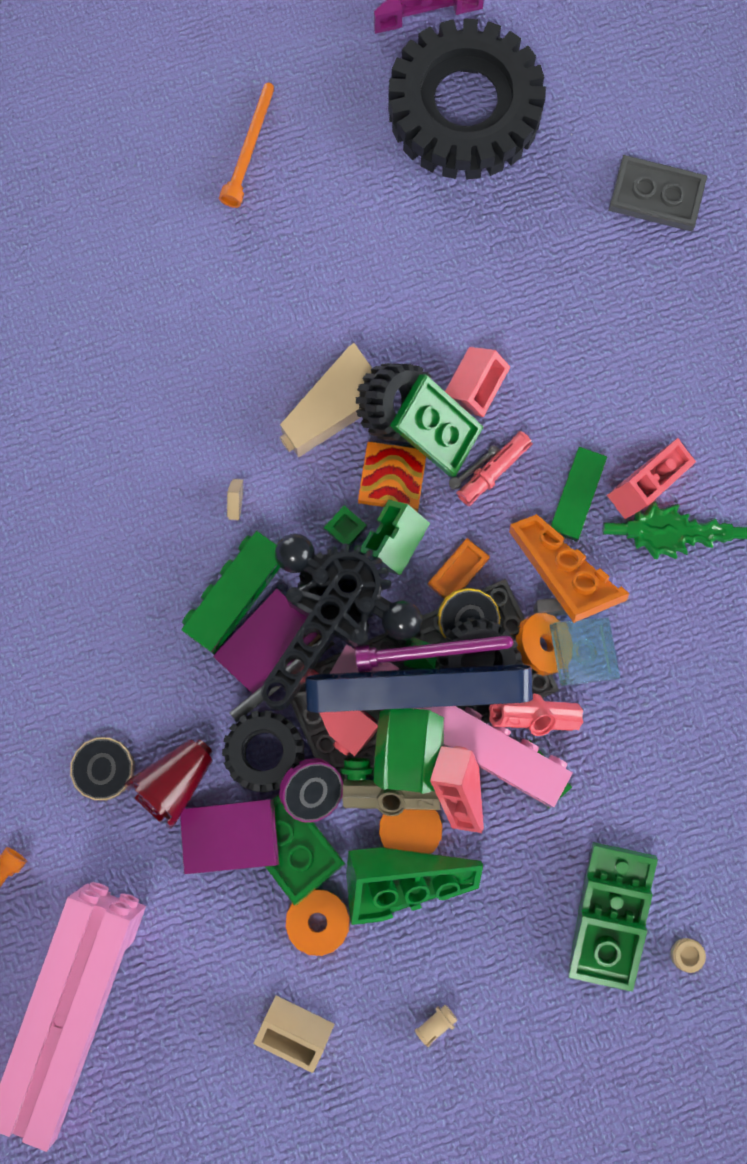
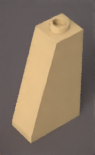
[280,343,372,457]

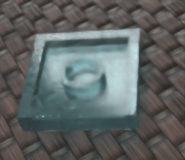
[550,618,620,686]

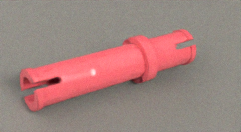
[456,431,533,506]

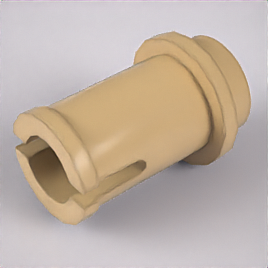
[415,1005,458,1047]

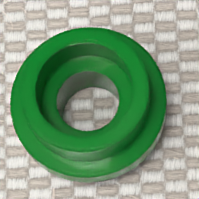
[341,758,373,780]

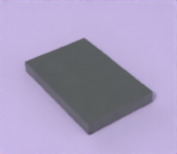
[608,155,707,232]

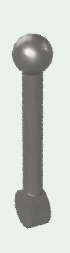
[449,446,500,490]

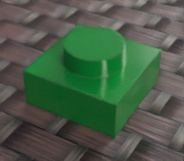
[324,505,367,547]

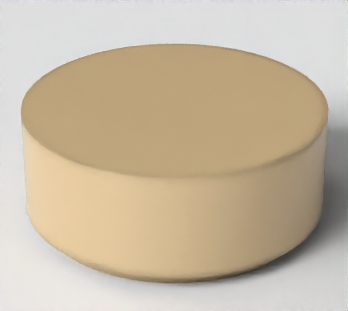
[671,938,706,973]

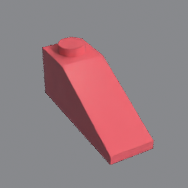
[607,438,696,519]
[300,666,378,756]
[430,746,484,833]

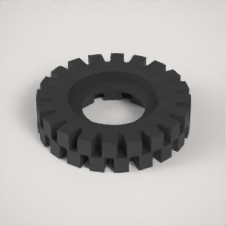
[388,18,546,180]

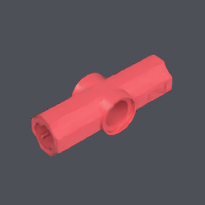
[489,694,583,736]

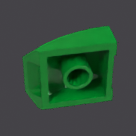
[374,708,444,794]

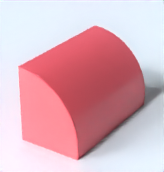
[445,347,510,417]

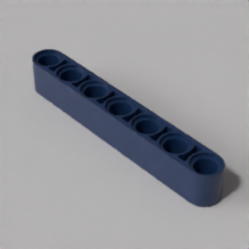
[305,664,533,713]

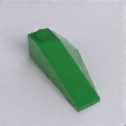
[346,847,483,925]

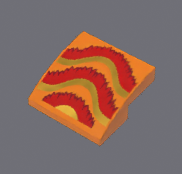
[358,441,426,512]

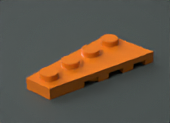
[509,514,629,623]

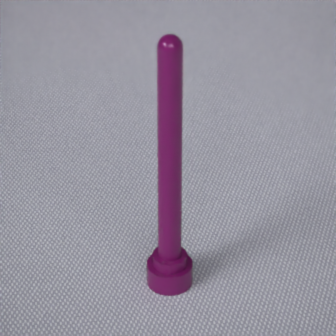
[355,636,513,672]

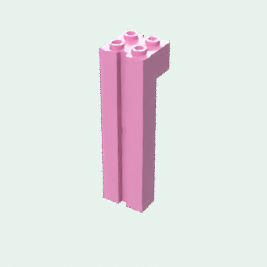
[0,882,146,1152]

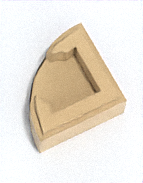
[227,479,243,520]

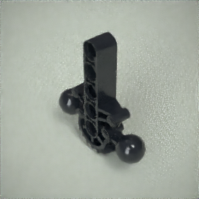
[261,533,423,710]

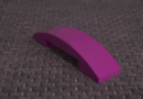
[374,0,484,34]

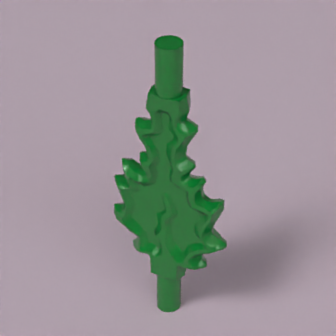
[602,501,747,559]

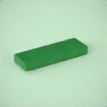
[550,447,607,542]

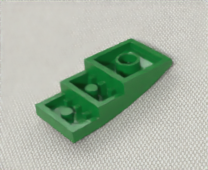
[568,842,658,992]

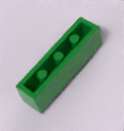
[181,531,281,655]

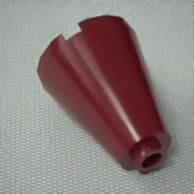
[124,739,213,829]

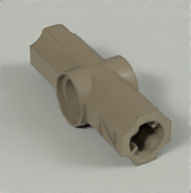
[342,779,441,816]

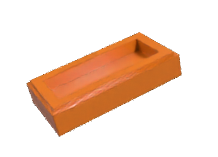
[427,538,490,599]

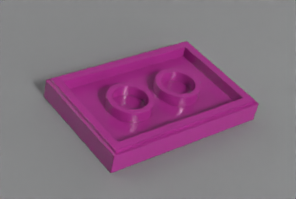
[213,589,318,694]
[180,799,279,874]

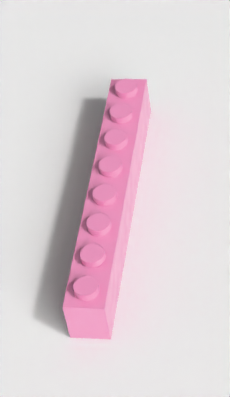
[330,644,573,808]

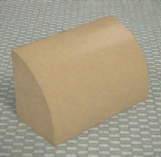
[253,995,334,1073]

